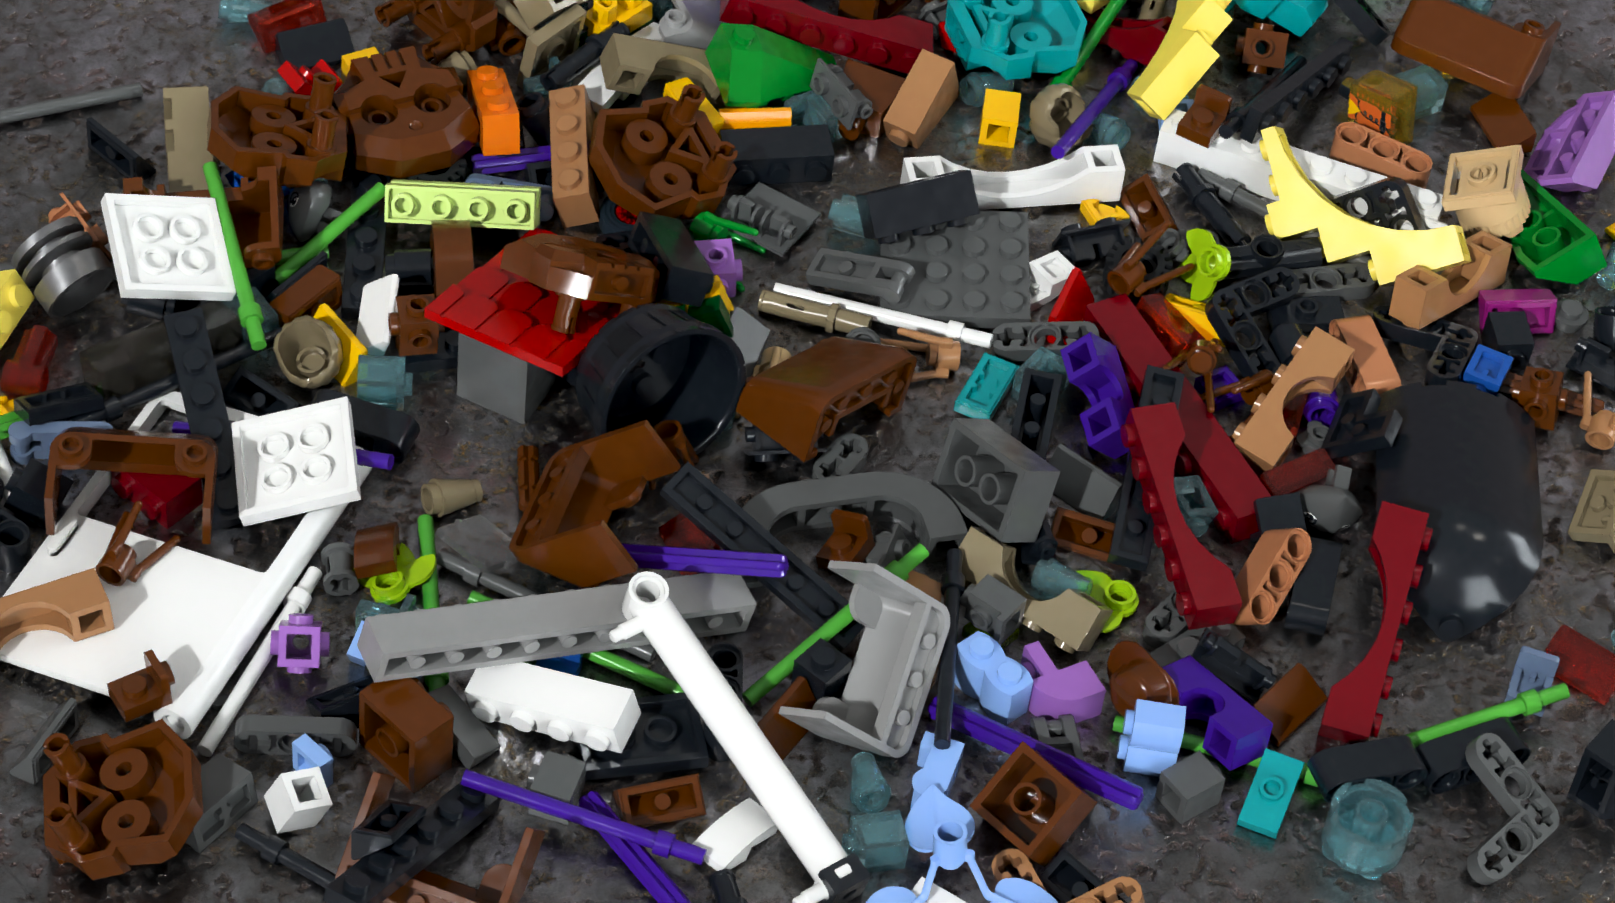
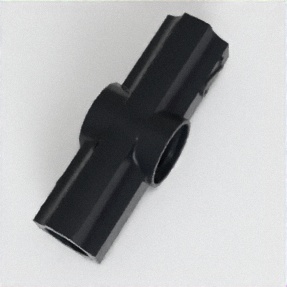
[1223,234,1323,280]

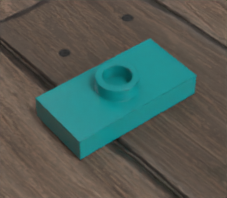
[953,353,1019,420]
[1237,748,1305,839]

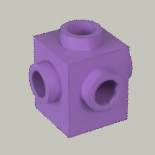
[694,238,743,297]
[270,613,330,674]

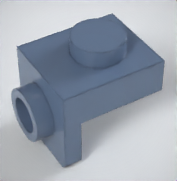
[1504,646,1560,717]

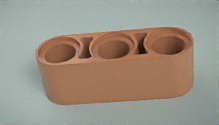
[1329,122,1433,189]
[1329,315,1402,394]
[1232,528,1312,626]

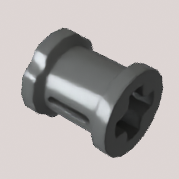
[321,542,359,596]

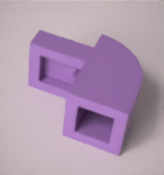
[1021,641,1106,723]

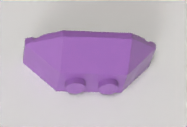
[1524,90,1615,192]

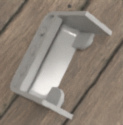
[778,560,950,758]

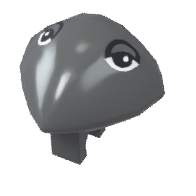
[287,180,343,243]
[1297,464,1363,534]

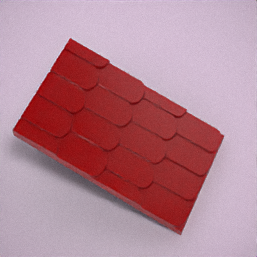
[424,228,621,425]

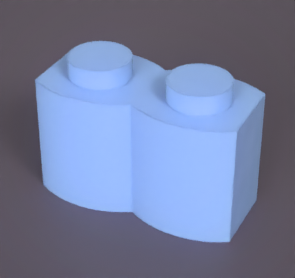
[955,631,1033,726]
[1117,699,1186,777]

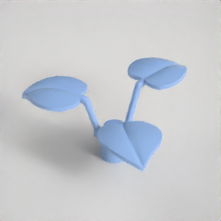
[866,784,1058,903]

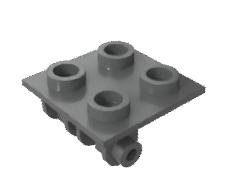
[724,182,821,257]

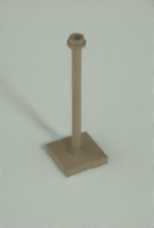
[494,0,587,92]

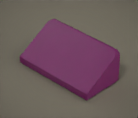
[1478,289,1558,334]

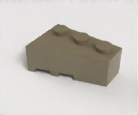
[163,86,221,193]

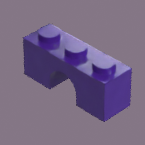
[1060,332,1135,459]
[1162,655,1273,771]

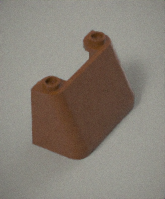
[123,166,284,270]
[736,336,917,462]

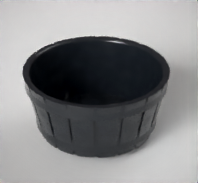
[575,303,746,465]

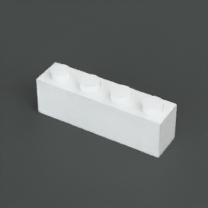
[464,662,641,753]

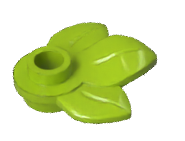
[1177,228,1231,302]
[359,543,437,605]
[1072,570,1139,633]

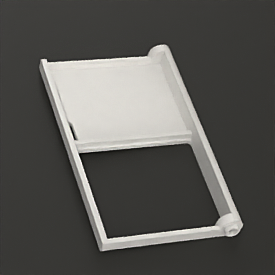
[0,390,372,740]

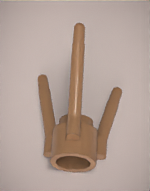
[880,327,961,383]
[1579,371,1615,450]

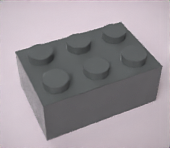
[931,418,1061,543]

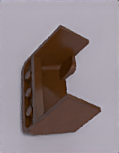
[1390,0,1562,99]
[509,420,681,588]
[44,427,218,545]
[335,771,546,903]

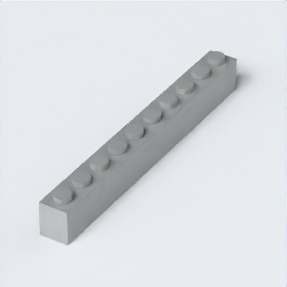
[357,573,757,683]

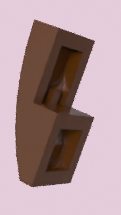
[354,522,400,579]

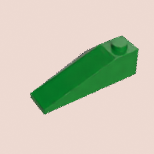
[705,23,837,108]
[1510,169,1607,285]

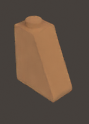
[883,49,960,149]

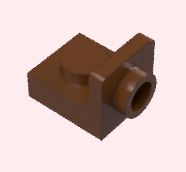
[1176,84,1232,148]
[815,509,875,572]
[107,649,175,722]

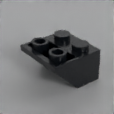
[1567,719,1615,820]

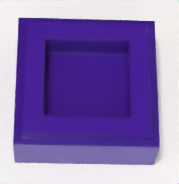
[1194,365,1243,412]

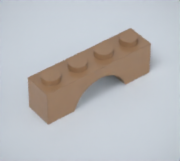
[549,84,599,228]
[1388,230,1512,330]
[1231,326,1355,481]
[0,568,115,649]

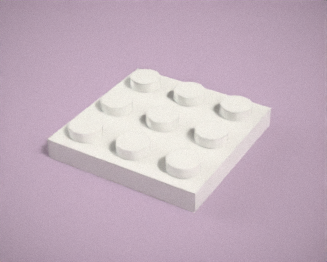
[101,193,236,301]
[231,396,361,526]

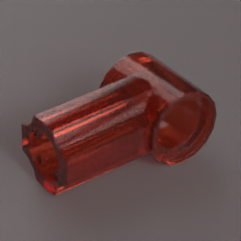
[1,325,58,396]

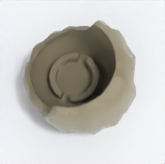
[1029,83,1094,151]
[273,315,344,389]

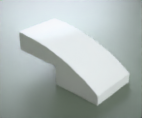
[1029,250,1075,312]
[692,797,778,871]

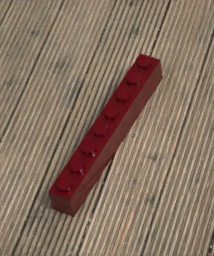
[1083,293,1271,544]

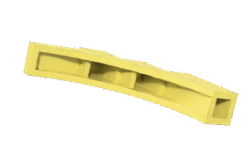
[1127,0,1233,120]
[1259,126,1472,287]

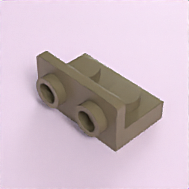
[1568,469,1615,554]

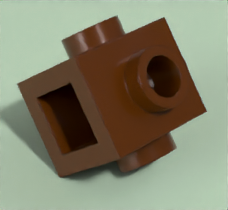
[1234,22,1289,74]
[388,294,445,356]
[1511,366,1569,431]

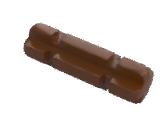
[517,445,540,512]

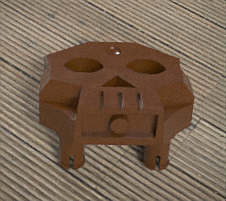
[375,0,498,65]
[332,46,480,179]
[207,72,347,188]
[588,84,738,219]
[500,233,660,334]
[43,719,203,880]

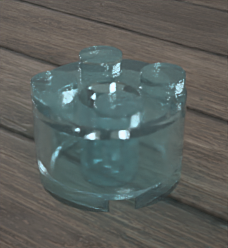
[1322,779,1414,880]

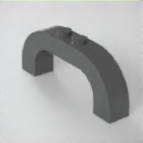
[742,471,968,588]

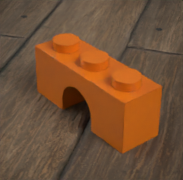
[467,65,520,156]

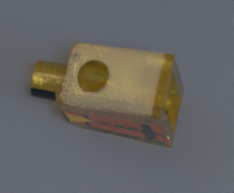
[1339,70,1418,145]

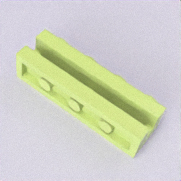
[384,179,541,230]

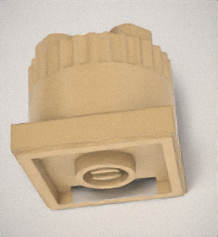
[1441,145,1531,238]

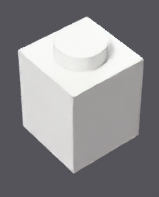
[264,766,333,834]

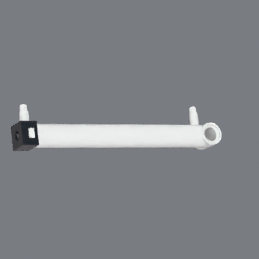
[609,571,871,903]

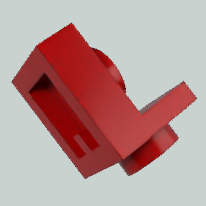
[277,59,343,96]

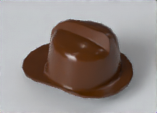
[1107,640,1180,717]

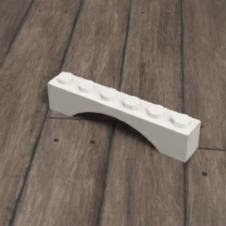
[900,144,1126,210]

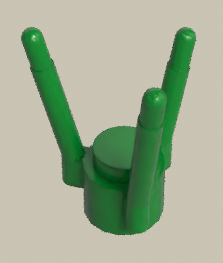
[689,211,766,292]

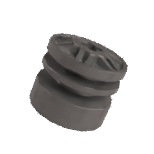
[10,216,116,318]

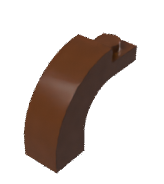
[430,220,474,299]

